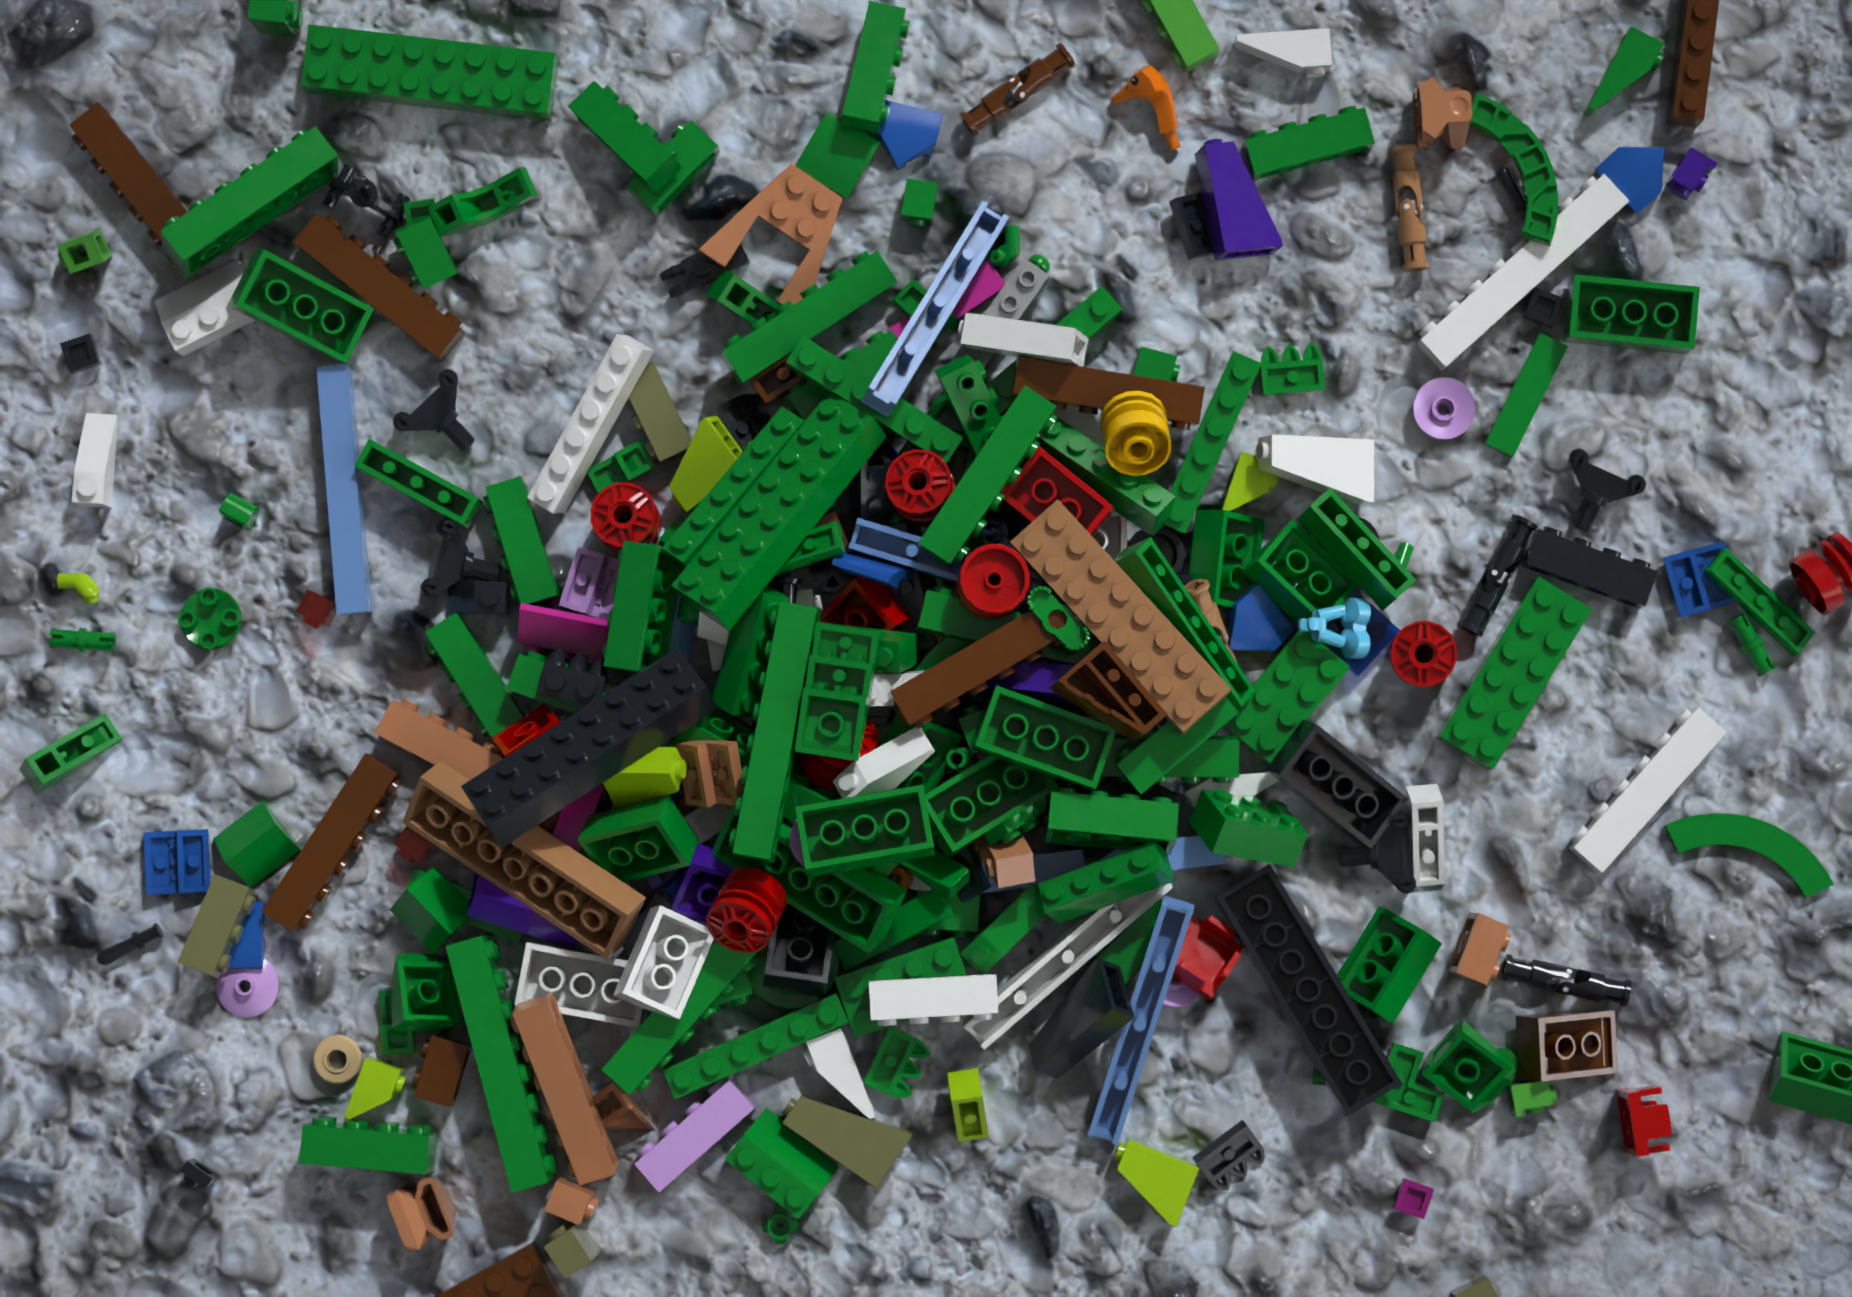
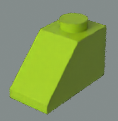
[1221,451,1279,512]
[344,1056,407,1120]
[947,1068,989,1142]

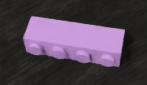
[634,1078,756,1192]

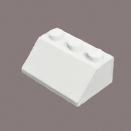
[155,260,255,356]
[613,905,714,1019]

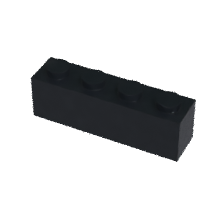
[1522,526,1658,609]

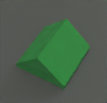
[213,800,301,888]
[389,866,472,955]

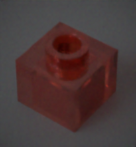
[296,589,336,629]
[394,826,435,864]

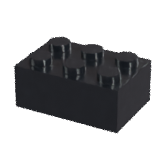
[763,903,835,995]

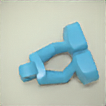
[1298,597,1371,659]

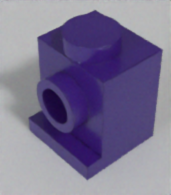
[1666,147,1718,200]

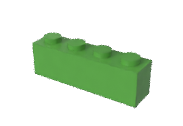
[1139,0,1220,73]

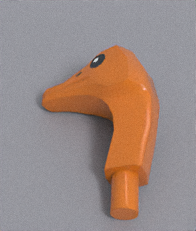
[1111,65,1181,151]

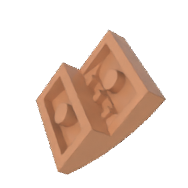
[676,740,745,807]

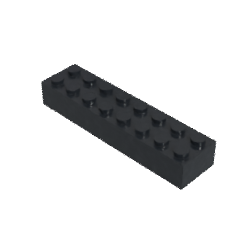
[461,648,718,848]
[1214,864,1402,1117]

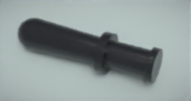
[1496,166,1527,221]
[97,923,163,966]

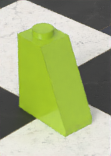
[669,416,743,512]
[603,747,687,808]
[1113,1137,1199,1227]

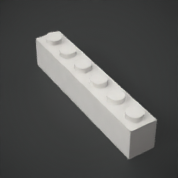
[527,334,654,513]
[1569,707,1727,873]

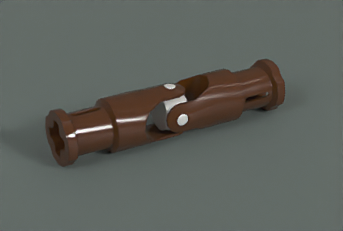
[959,43,1075,137]

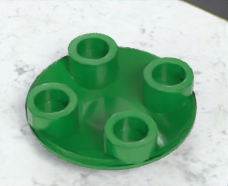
[178,587,242,650]

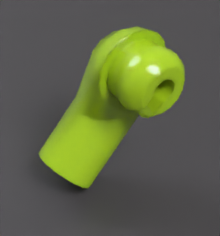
[57,573,100,605]

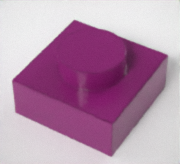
[1393,1178,1434,1219]

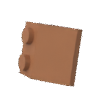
[1448,912,1511,985]

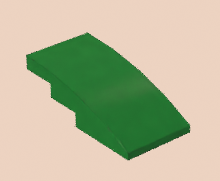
[795,622,881,761]

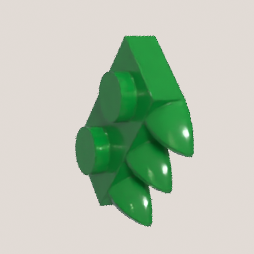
[1260,342,1325,397]
[984,796,1048,846]
[864,1026,930,1098]

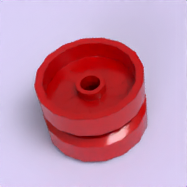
[956,544,1030,620]

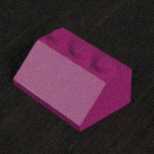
[517,603,609,664]

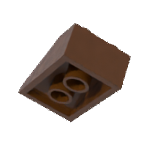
[1515,1010,1618,1082]

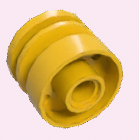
[1101,391,1171,476]

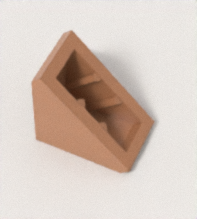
[593,1082,655,1130]

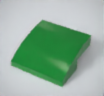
[795,111,882,198]

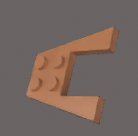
[698,164,843,305]

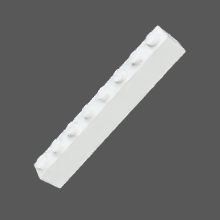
[1417,174,1629,371]

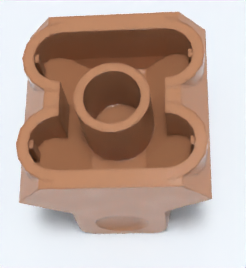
[1412,77,1472,151]
[387,1177,456,1253]

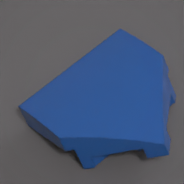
[877,100,943,171]
[1595,146,1665,214]
[1226,584,1296,651]

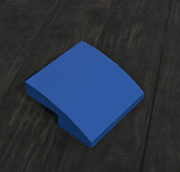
[1663,541,1735,618]
[831,551,915,589]
[143,829,210,895]
[201,902,265,969]

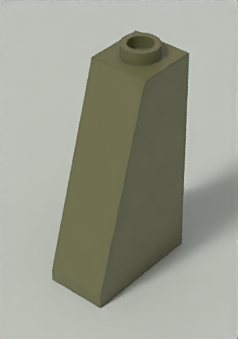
[782,1095,912,1188]

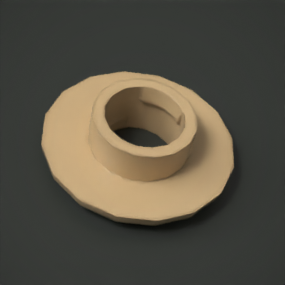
[313,1035,362,1085]

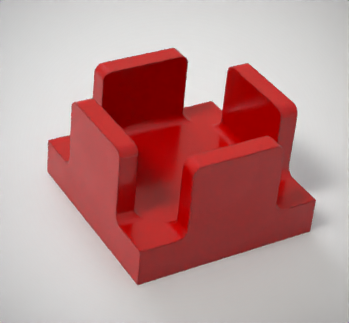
[1172,914,1243,1001]
[1615,1085,1672,1157]

